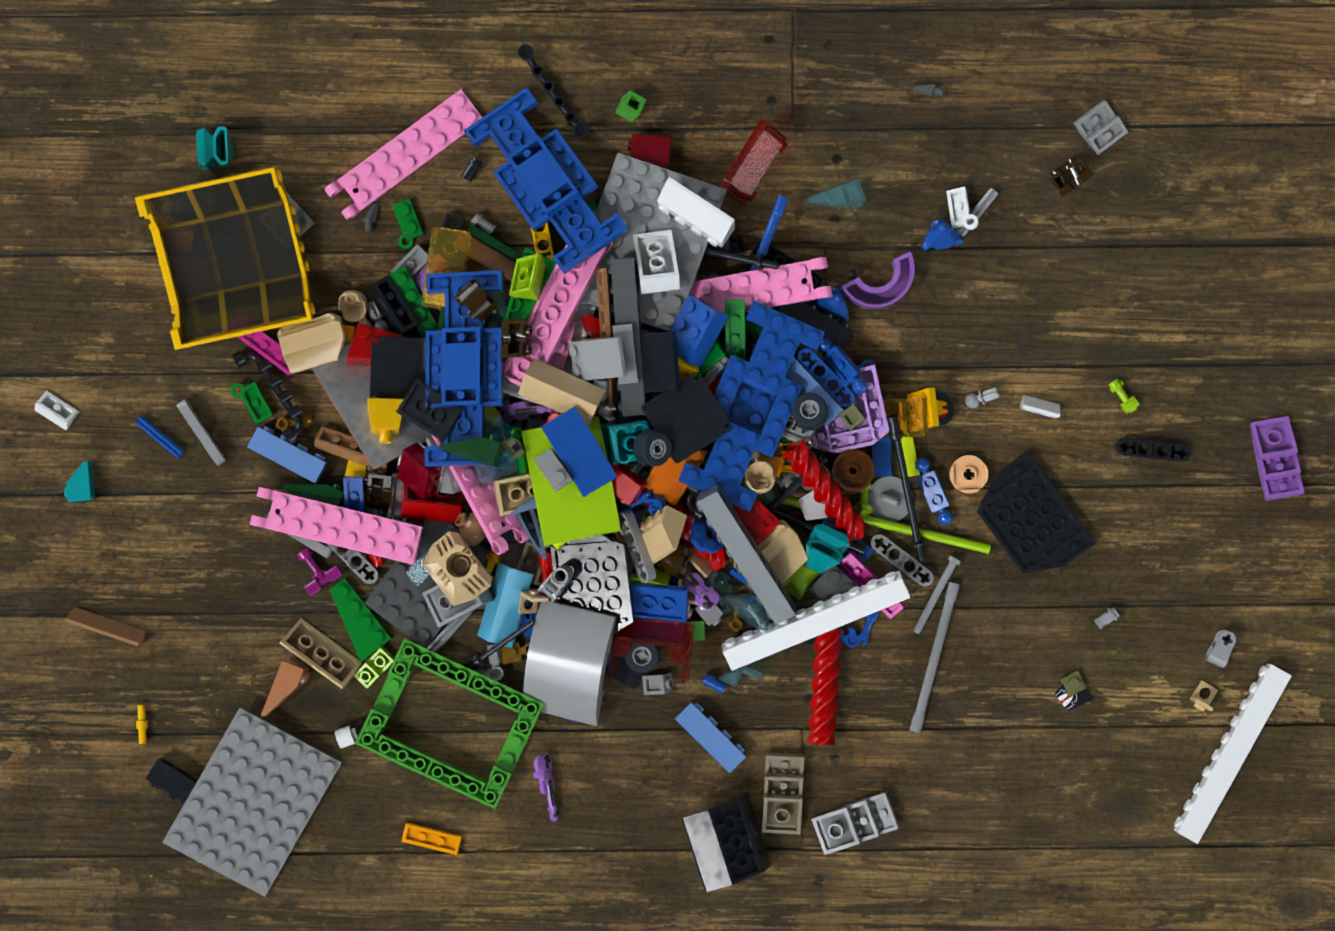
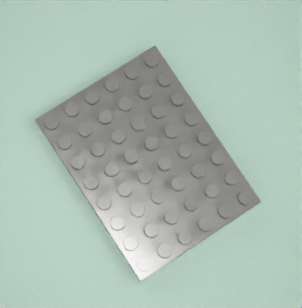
[581,153,727,332]
[162,707,342,897]

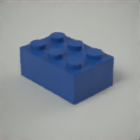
[669,295,728,367]

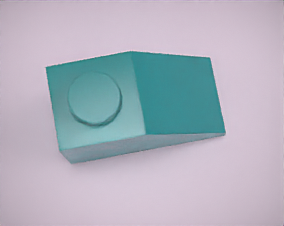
[64,461,95,502]

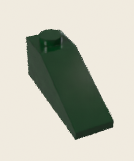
[439,436,505,468]
[283,483,344,506]

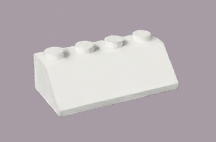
[657,177,735,247]

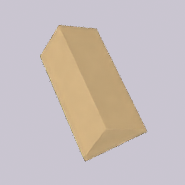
[518,358,606,426]
[493,472,535,516]
[279,618,362,689]

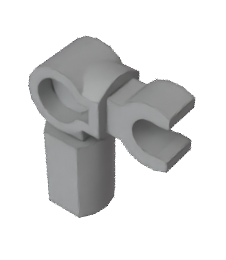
[593,379,616,421]
[474,644,505,681]

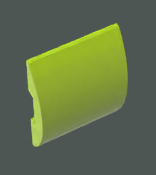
[521,416,621,546]

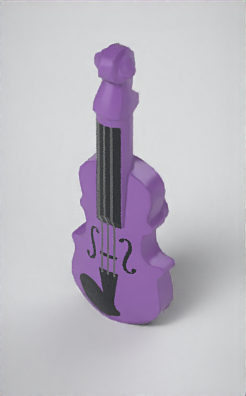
[495,399,553,423]
[684,570,720,611]
[533,754,558,822]

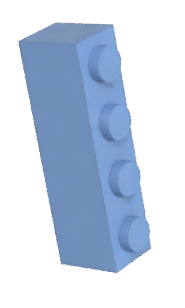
[785,356,844,426]
[247,426,328,483]
[675,701,746,773]

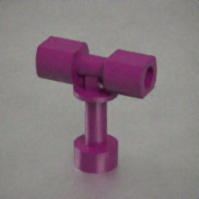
[297,547,343,597]

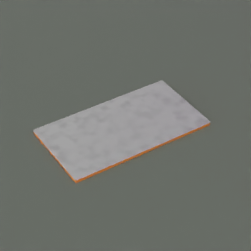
[311,343,432,470]

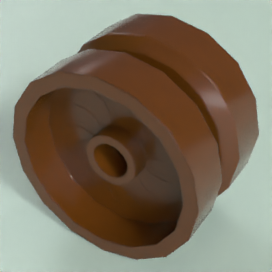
[830,449,875,495]

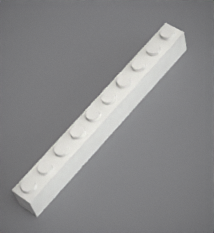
[722,571,910,671]
[1174,663,1291,844]

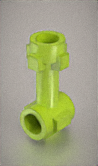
[1109,378,1139,414]
[854,483,873,516]

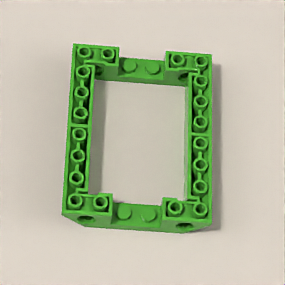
[355,638,544,809]

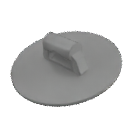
[868,476,913,522]

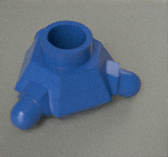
[921,219,964,251]
[809,288,849,322]

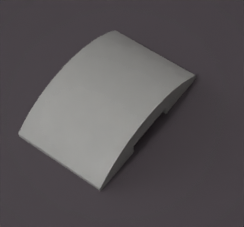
[523,600,616,726]

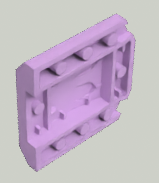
[812,365,889,453]

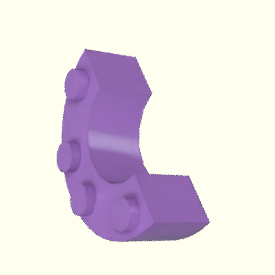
[840,251,915,309]

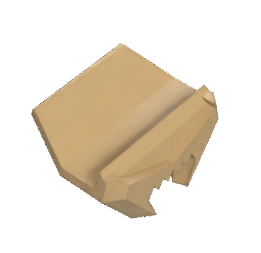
[277,313,346,374]
[733,520,809,583]
[422,531,492,606]

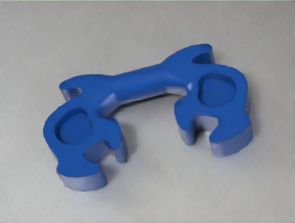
[620,490,666,525]
[839,611,879,648]

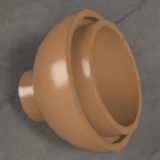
[455,512,486,547]

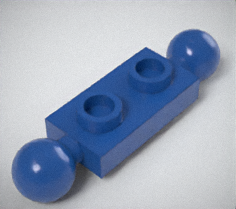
[818,337,868,394]
[915,457,953,525]

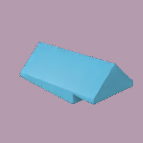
[477,563,534,648]

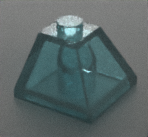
[725,593,769,632]

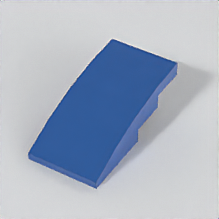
[541,406,617,497]

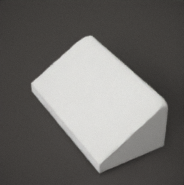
[35,391,79,430]
[1020,395,1061,419]

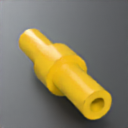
[136,705,148,744]

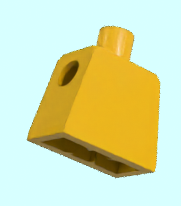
[367,398,404,444]

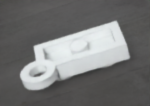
[946,187,979,230]

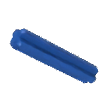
[135,416,184,458]

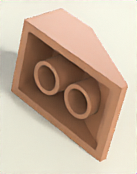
[261,659,311,717]

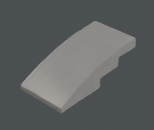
[811,791,900,855]

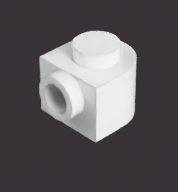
[335,725,358,749]

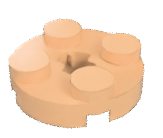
[949,455,988,493]

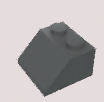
[806,566,859,602]

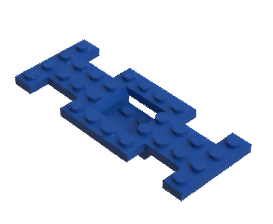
[464,87,629,275]
[425,270,504,467]
[677,301,825,512]

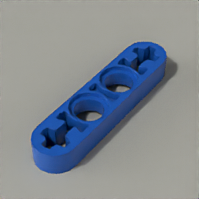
[797,347,855,407]

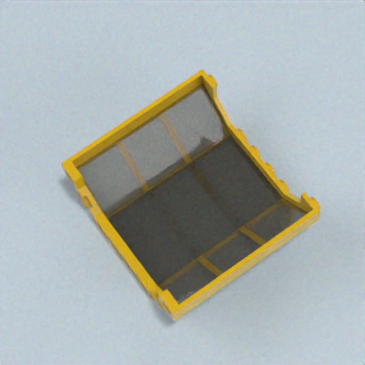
[135,166,316,350]

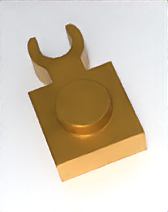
[500,641,530,664]

